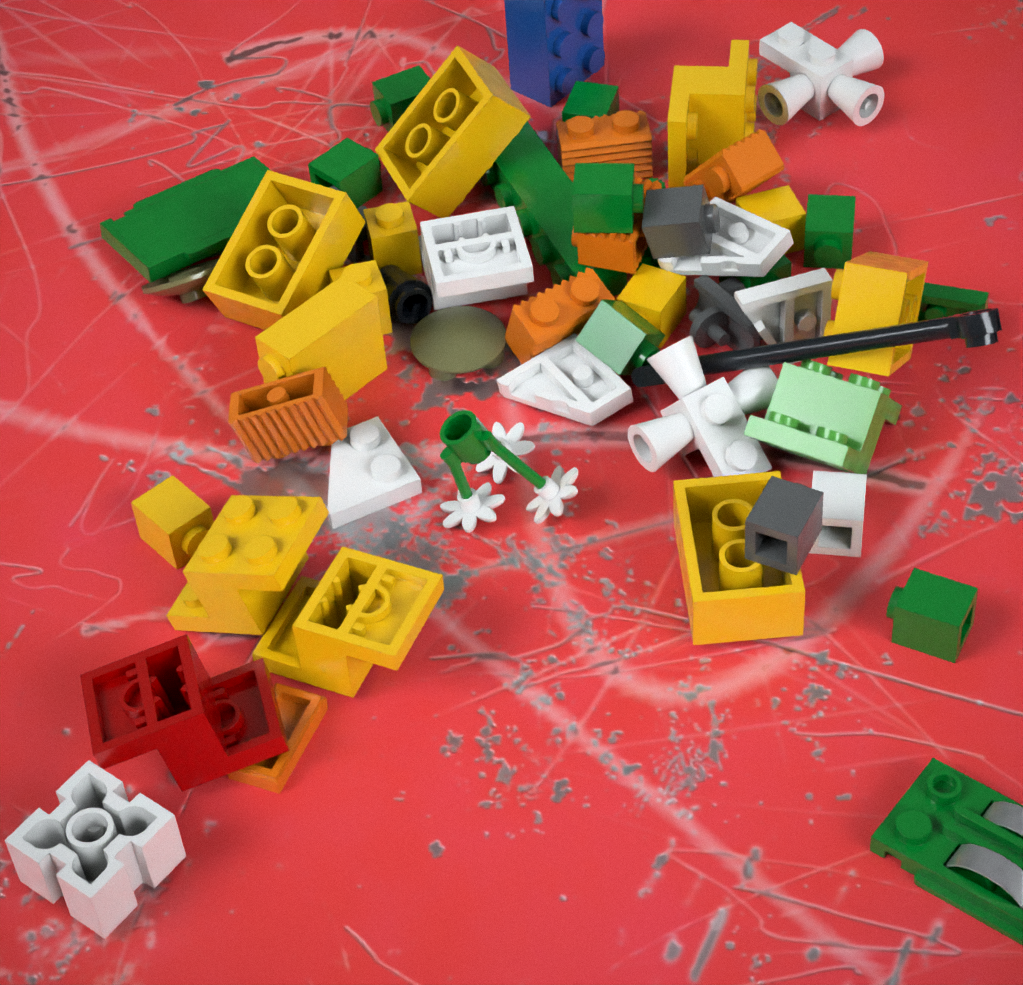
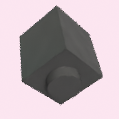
[642,185,720,259]
[745,476,824,575]

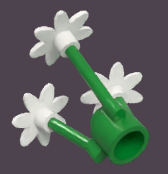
[439,410,578,533]

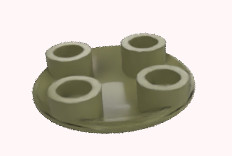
[410,306,506,381]

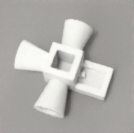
[758,22,885,126]
[628,335,778,477]

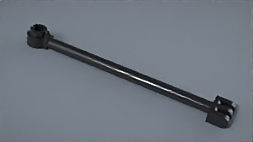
[631,308,1002,387]

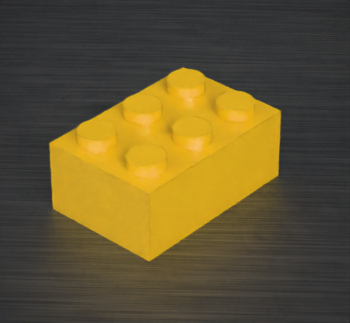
[375,45,531,218]
[202,170,366,330]
[823,251,929,376]
[673,471,805,645]

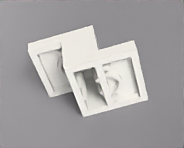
[418,206,534,310]

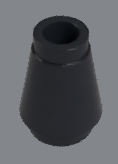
[380,264,432,324]

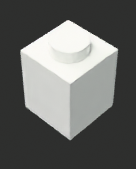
[809,471,867,557]

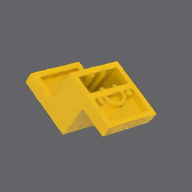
[667,40,758,188]
[166,495,329,635]
[252,546,444,698]

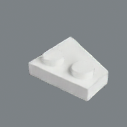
[657,197,794,277]
[734,268,833,365]
[497,333,633,426]
[327,416,422,529]

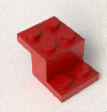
[80,634,289,792]

